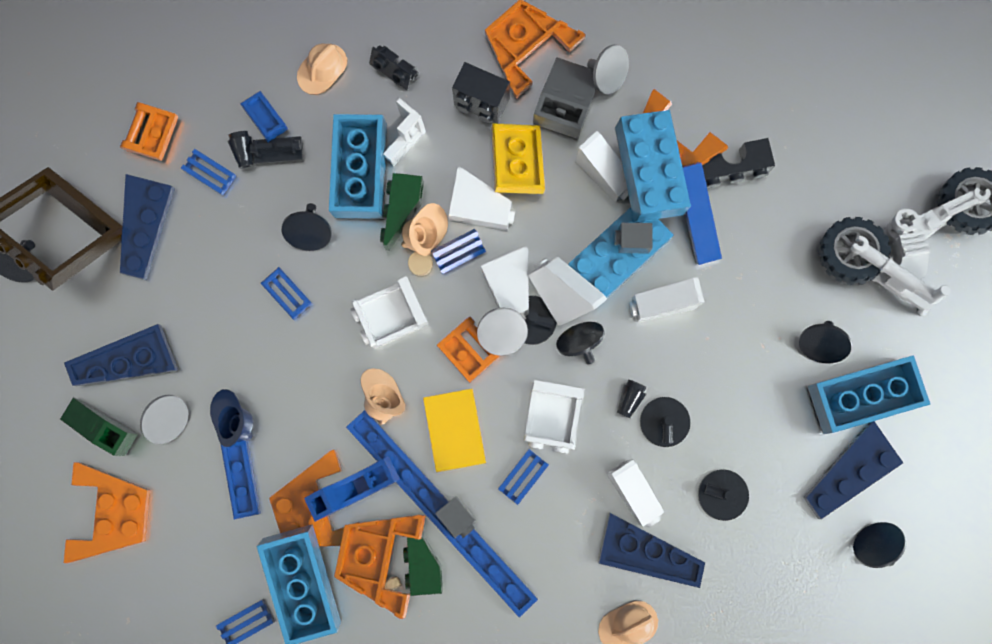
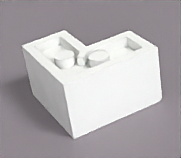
[383,98,426,167]

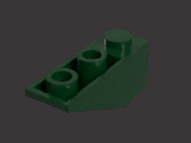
[380,173,424,251]
[60,397,138,456]
[403,515,443,596]

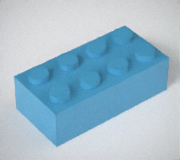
[615,110,691,223]
[329,114,387,219]
[568,207,674,298]
[808,355,931,434]
[256,524,341,644]

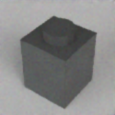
[614,223,653,254]
[435,496,476,538]

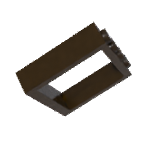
[0,167,123,291]

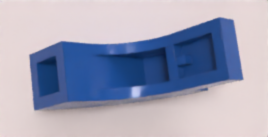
[304,456,400,522]

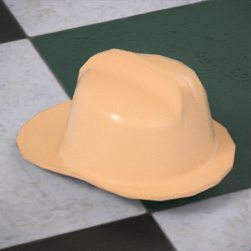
[297,43,347,95]
[401,203,448,256]
[360,368,406,425]
[598,601,658,644]

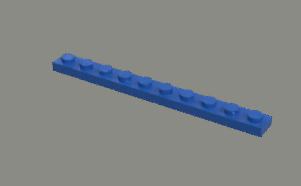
[346,410,538,618]

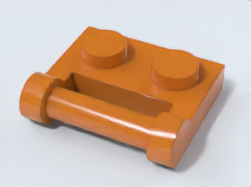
[120,102,178,161]
[437,316,501,383]

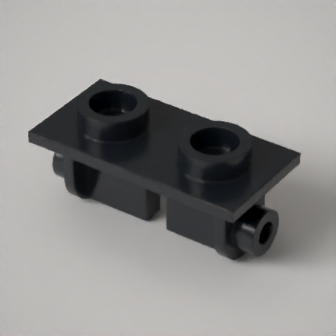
[369,45,419,90]
[250,136,303,164]

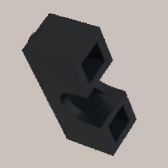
[702,138,775,188]

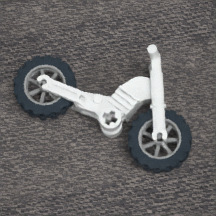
[818,167,992,316]

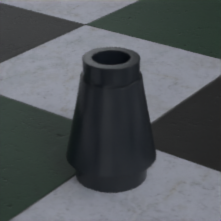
[227,131,253,168]
[617,379,647,418]

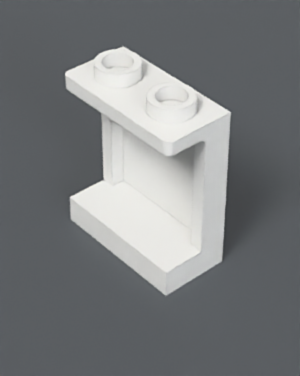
[350,276,428,349]
[524,380,585,454]

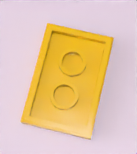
[491,123,545,194]
[423,389,486,472]

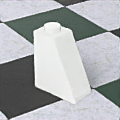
[575,131,629,203]
[449,168,516,231]
[481,246,529,319]
[528,257,607,326]
[629,277,704,322]
[606,459,664,527]

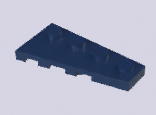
[120,174,175,281]
[64,324,178,386]
[803,421,903,519]
[598,512,705,588]

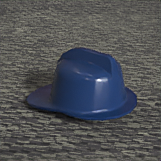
[210,389,253,447]

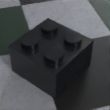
[452,62,510,124]

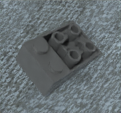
[533,57,596,139]

